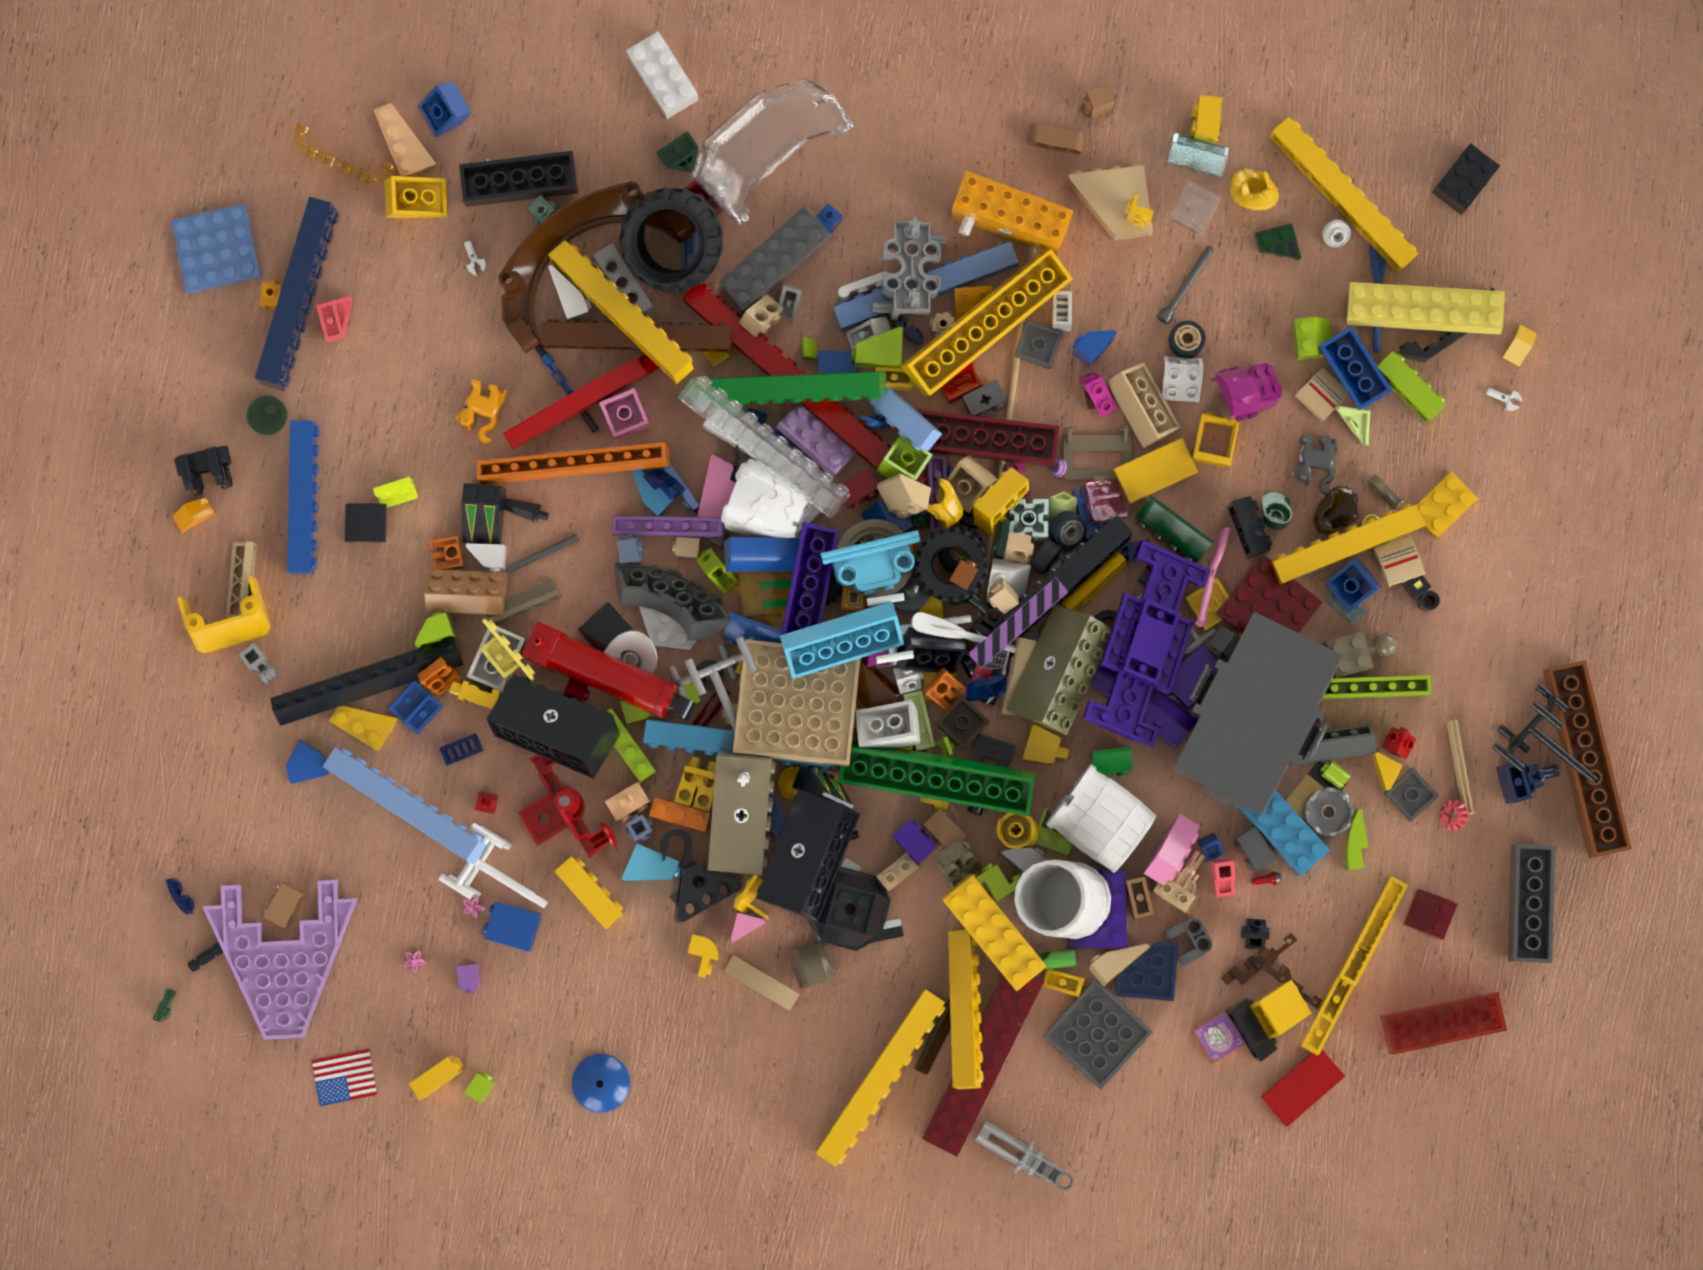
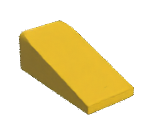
[1042,969,1086,997]

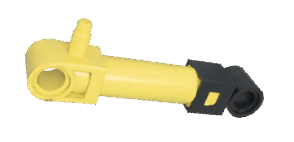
[1359,514,1440,612]

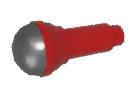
[1251,872,1281,885]

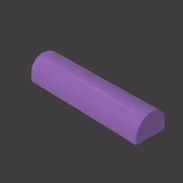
[927,456,947,533]

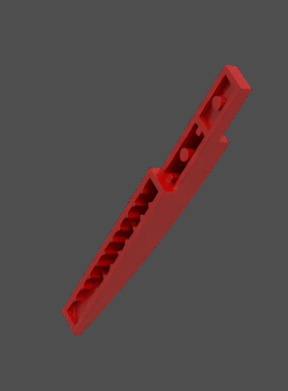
[503,354,661,450]

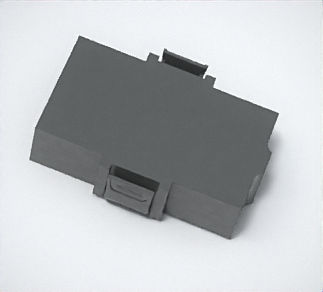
[1174,612,1343,817]

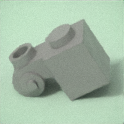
[239,643,277,684]

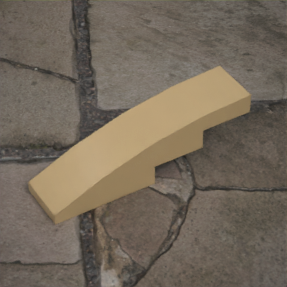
[999,638,1037,717]
[723,955,800,1011]

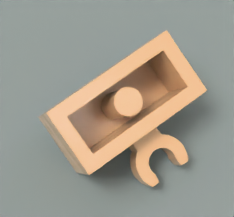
[605,782,651,823]

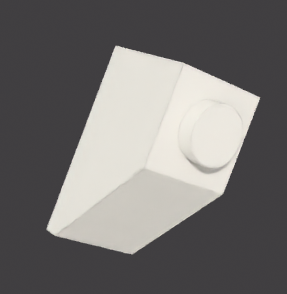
[846,317,891,349]
[466,543,507,573]

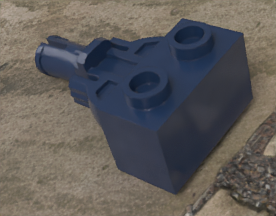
[1496,761,1560,804]

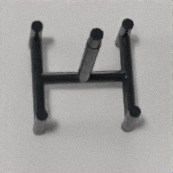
[1491,683,1598,783]

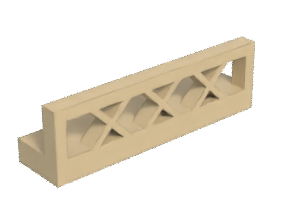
[226,541,257,618]

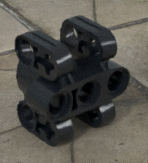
[174,446,233,496]

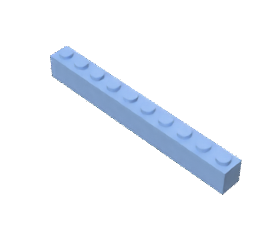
[323,748,487,865]

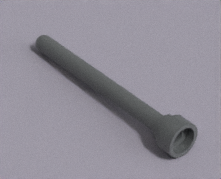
[1156,246,1213,325]

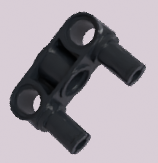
[964,594,1003,655]

